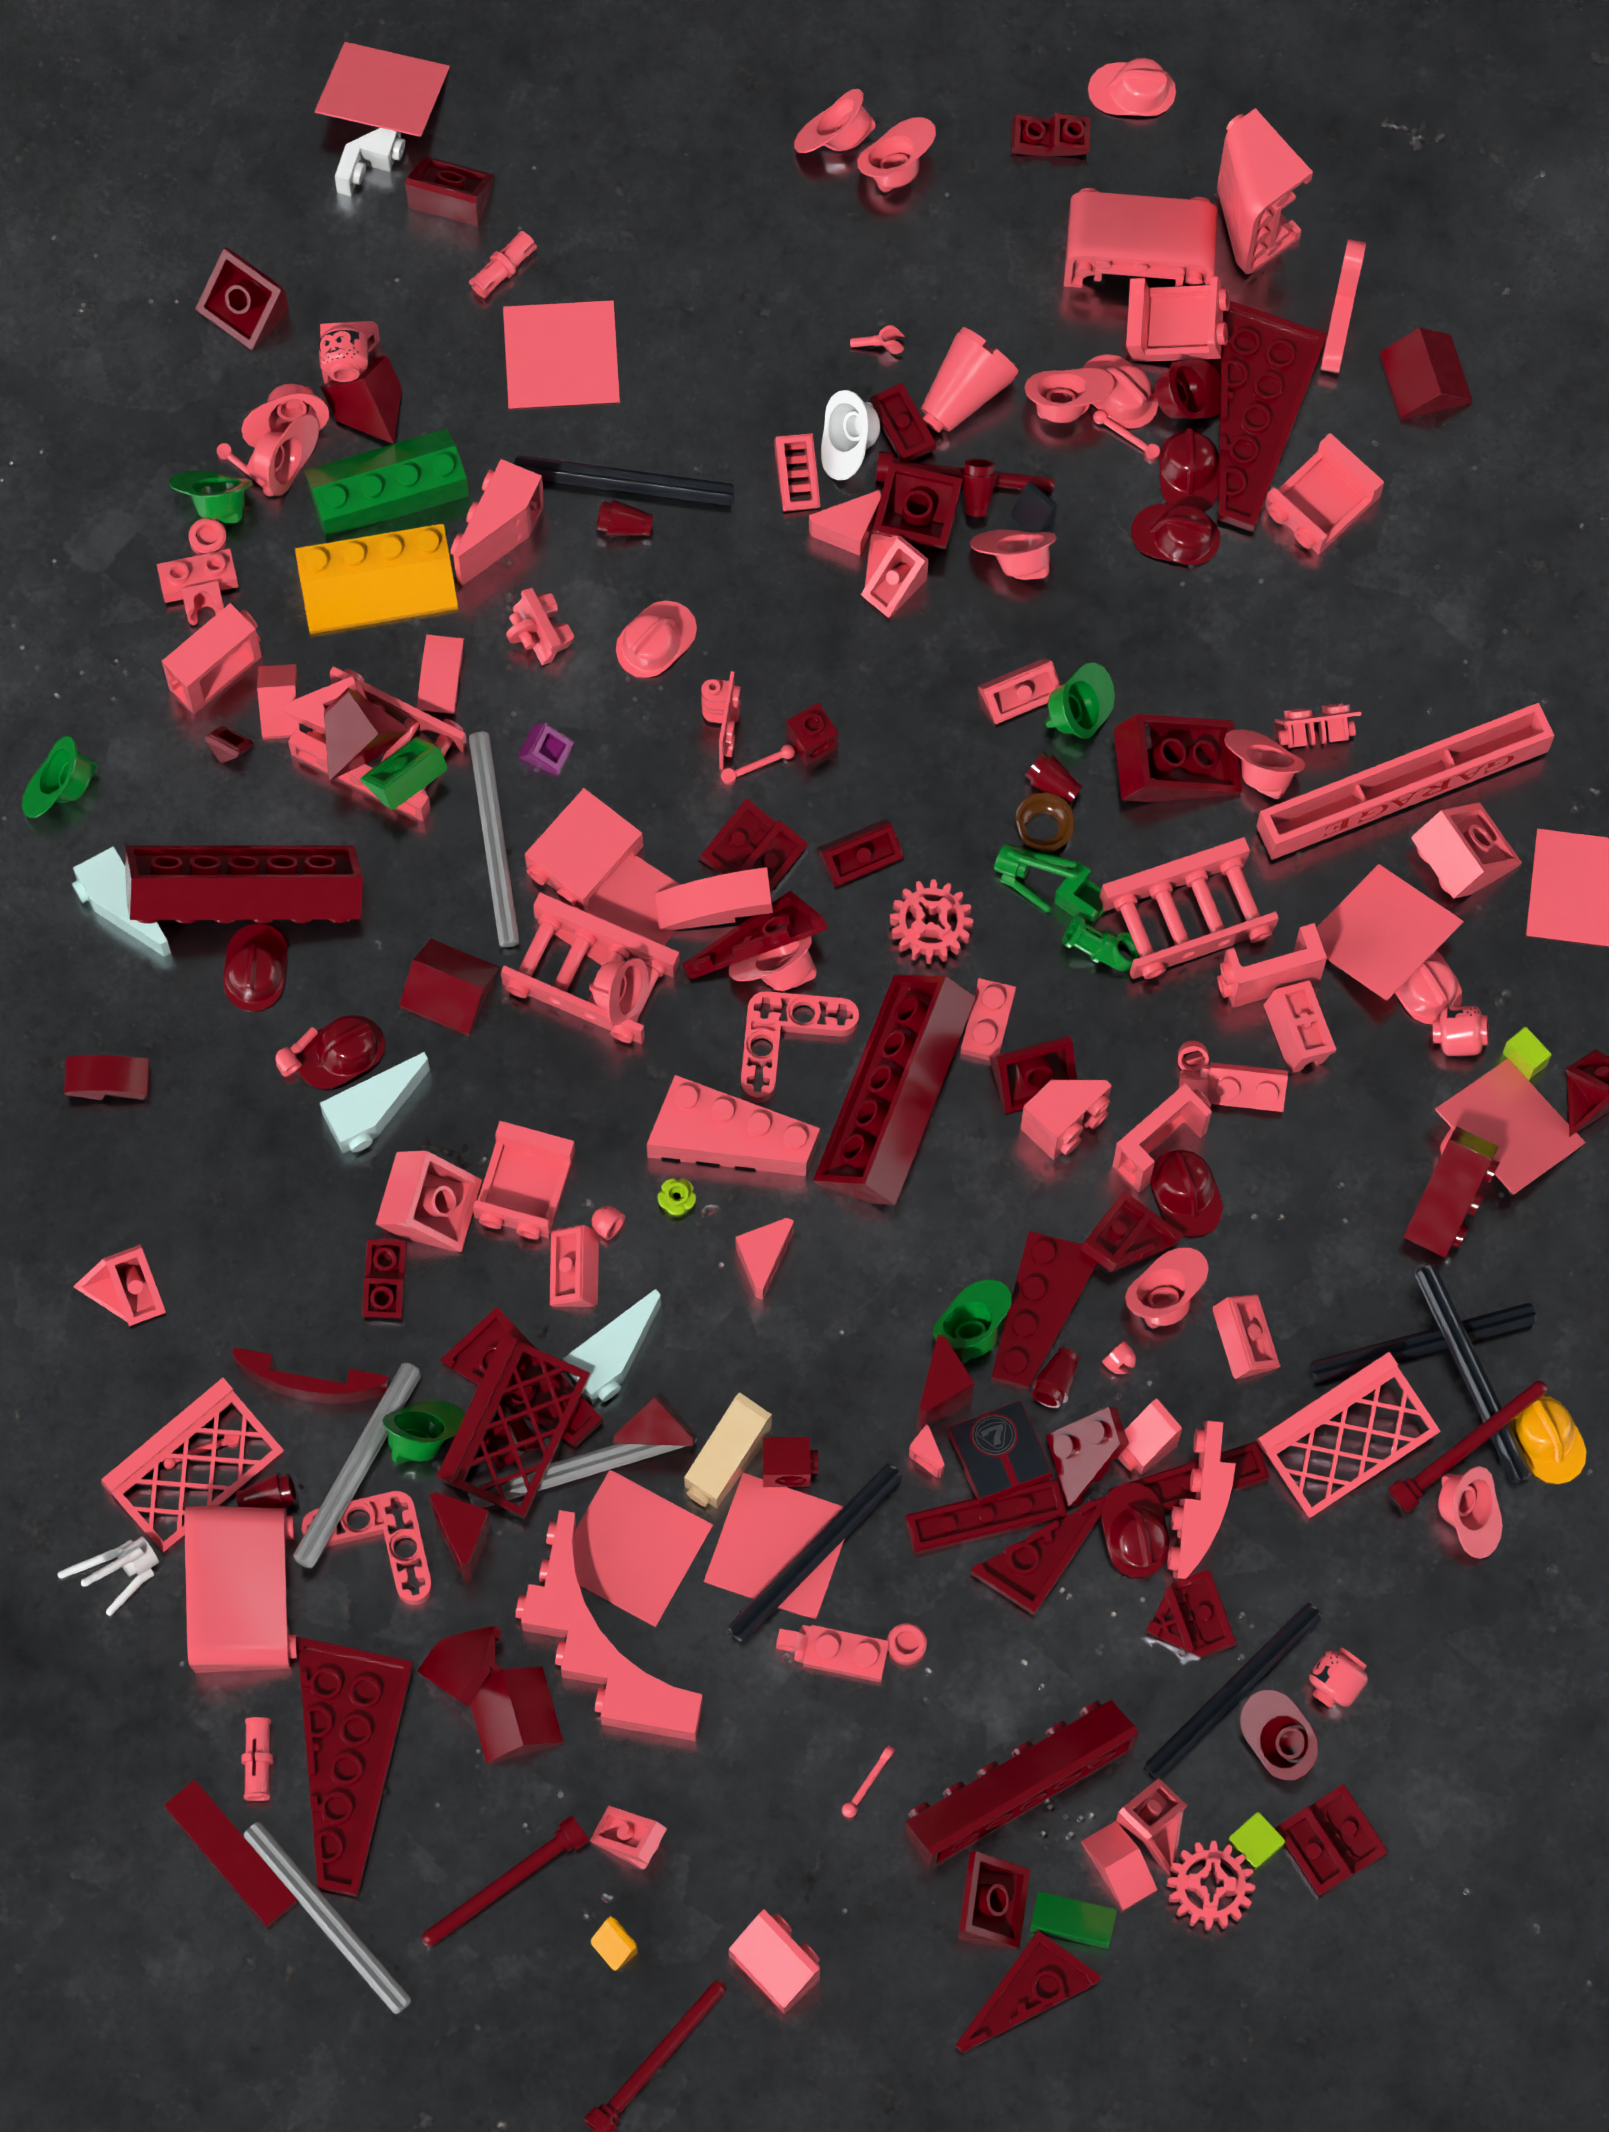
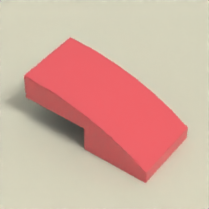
[417,635,464,714]

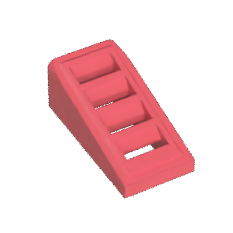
[774,433,821,512]

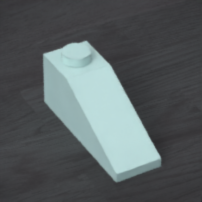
[72,846,171,957]
[320,1052,430,1153]
[562,1289,661,1404]

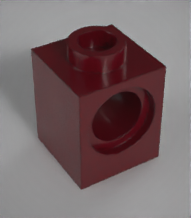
[786,702,839,767]
[763,1437,818,1487]

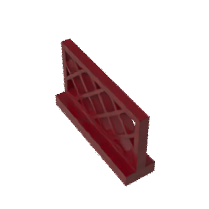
[437,1333,592,1518]

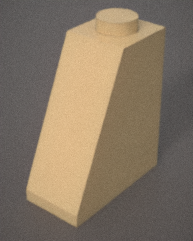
[684,1392,772,1508]

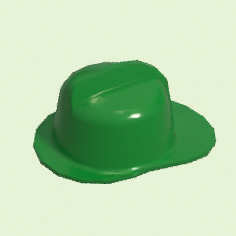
[169,471,253,523]
[1045,663,1115,739]
[22,736,97,818]
[933,1279,1012,1364]
[382,1400,466,1464]

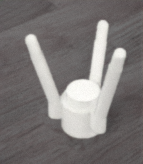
[58,1536,159,1616]

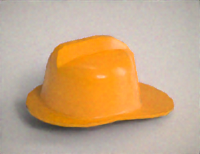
[1509,1395,1587,1484]

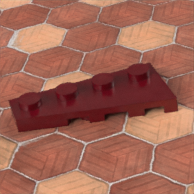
[991,1231,1099,1390]
[440,1307,604,1447]

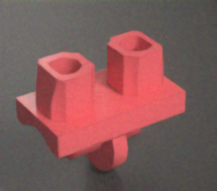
[506,588,574,665]

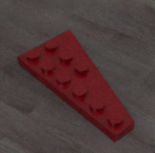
[1218,300,1327,532]
[296,1636,414,1897]

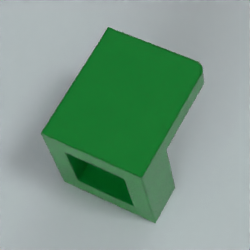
[1054,862,1105,927]

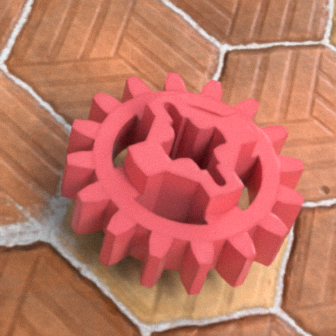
[890,879,973,964]
[1167,1841,1255,1931]

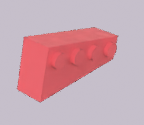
[647,1075,820,1176]

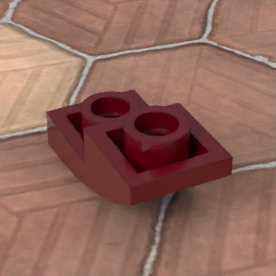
[1011,113,1090,156]
[64,1055,149,1100]
[362,1239,407,1319]

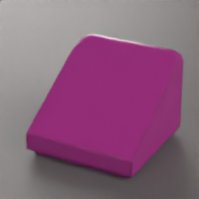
[518,722,575,775]

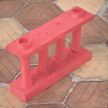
[288,666,468,822]
[1099,837,1279,979]
[501,893,680,1044]

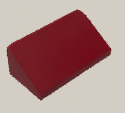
[817,819,905,887]

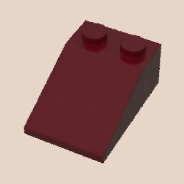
[1113,714,1242,802]

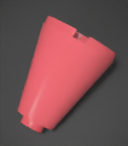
[921,327,1019,433]

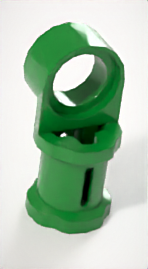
[1062,915,1140,971]

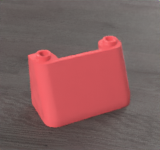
[1217,108,1313,274]
[1064,188,1218,288]
[184,1506,298,1673]

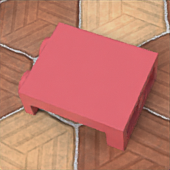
[1126,276,1230,362]
[1265,433,1384,554]
[525,788,644,912]
[1217,923,1327,1008]
[1112,1083,1212,1193]
[473,1121,575,1239]

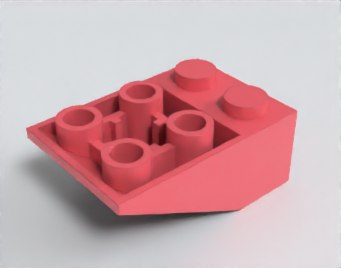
[451,459,545,586]

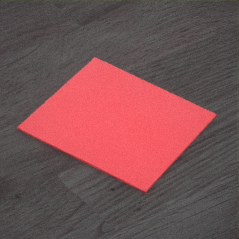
[315,42,450,137]
[503,300,620,409]
[1526,828,1609,947]
[553,854,680,965]
[1316,864,1464,1001]
[1435,1059,1586,1195]
[573,1470,713,1627]
[704,1473,844,1620]

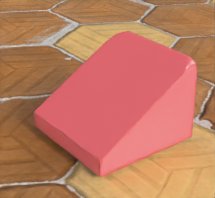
[909,1424,945,1478]

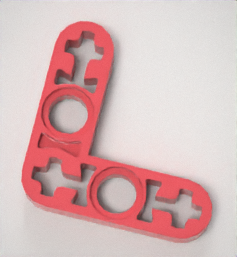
[1320,239,1367,374]
[741,991,859,1103]
[301,1491,432,1605]

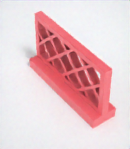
[1255,1352,1441,1518]
[101,1378,284,1554]

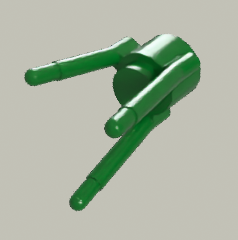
[994,842,1082,913]

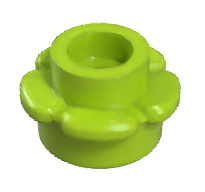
[658,1178,696,1215]

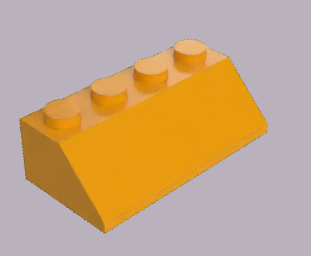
[295,523,458,634]

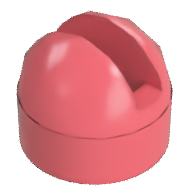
[1178,1040,1209,1072]
[591,1206,626,1240]
[1102,1340,1136,1375]

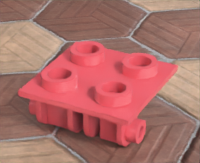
[701,671,741,769]
[1275,703,1361,749]

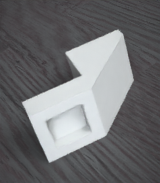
[335,128,405,196]

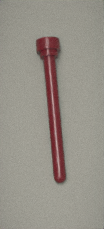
[875,451,1055,492]
[1387,1381,1547,1513]
[422,1815,590,1946]
[583,1980,726,2132]

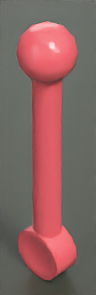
[1093,410,1160,460]
[217,443,274,497]
[721,744,795,785]
[161,1435,240,1469]
[842,1745,895,1818]

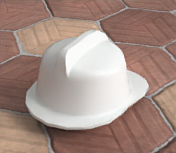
[821,390,880,481]

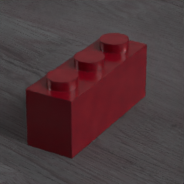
[1403,1126,1500,1258]

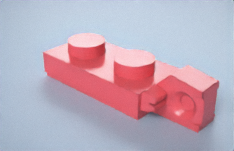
[1178,1062,1288,1112]
[776,1625,889,1682]

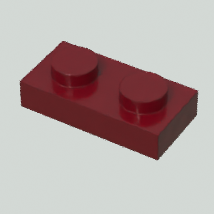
[869,382,936,462]

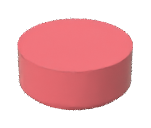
[189,518,227,555]
[887,1623,927,1665]

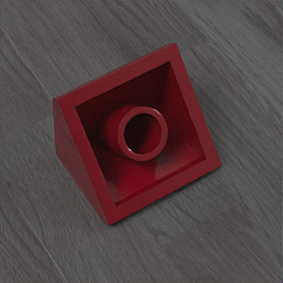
[405,156,495,227]
[195,247,289,350]
[1380,327,1472,420]
[872,463,963,549]
[399,939,501,1037]
[989,1036,1077,1114]
[917,1335,974,1430]
[429,1492,492,1583]
[470,1666,564,1765]
[958,1851,1030,1949]

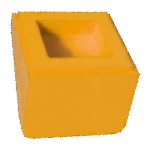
[591,1916,638,1971]

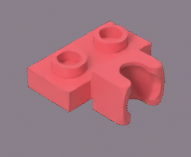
[156,548,239,625]

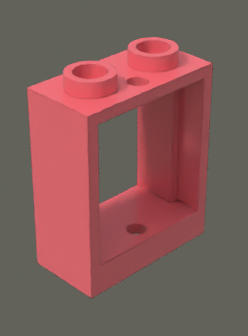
[162,603,262,714]

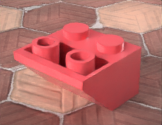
[1021,1080,1112,1160]
[729,1909,820,2014]

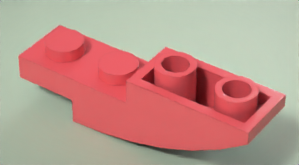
[1167,1421,1236,1579]

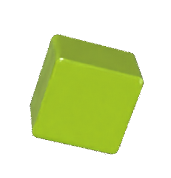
[1503,1027,1551,1081]
[1227,1812,1285,1872]

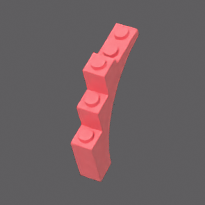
[516,1510,703,1741]

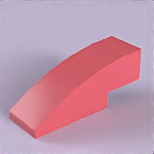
[655,867,773,932]

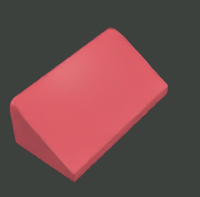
[978,658,1061,724]
[550,1225,599,1307]
[1213,1294,1281,1379]

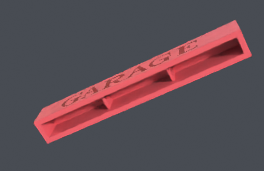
[1256,703,1554,860]

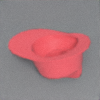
[1088,58,1176,116]
[794,89,876,153]
[857,117,936,192]
[1083,354,1159,429]
[1024,368,1115,423]
[241,383,329,448]
[247,414,319,496]
[970,529,1057,580]
[616,600,697,678]
[1224,729,1306,799]
[729,936,817,991]
[1395,950,1462,1025]
[589,958,649,1026]
[1125,1248,1209,1329]
[1438,1466,1503,1559]

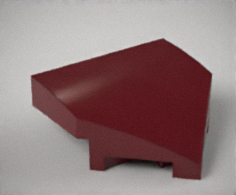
[1146,1569,1238,1658]
[417,1626,501,1706]

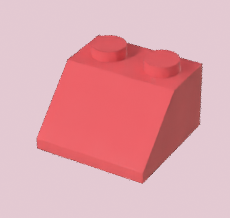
[1411,802,1522,899]
[376,1151,482,1252]

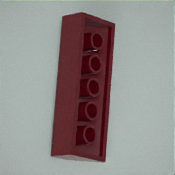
[125,845,363,924]
[813,975,976,1205]
[904,1700,1139,1870]

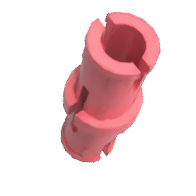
[469,231,537,298]
[241,1717,273,1801]

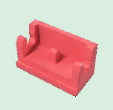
[1263,980,1336,1074]

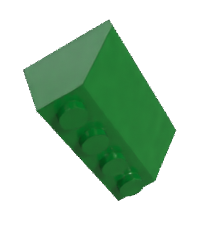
[304,428,469,539]

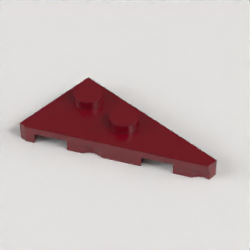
[681,891,828,979]
[971,1496,1106,1616]
[955,1931,1102,2053]

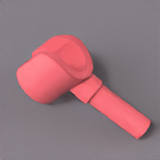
[850,325,904,354]
[276,1027,318,1077]

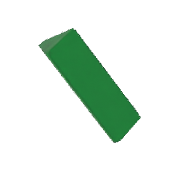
[360,737,447,810]
[1030,1891,1117,1949]

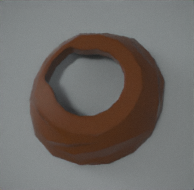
[1015,792,1074,851]

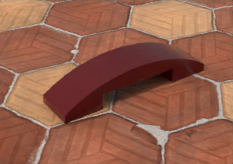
[232,1347,390,1404]

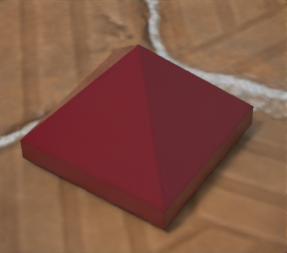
[205,726,254,763]

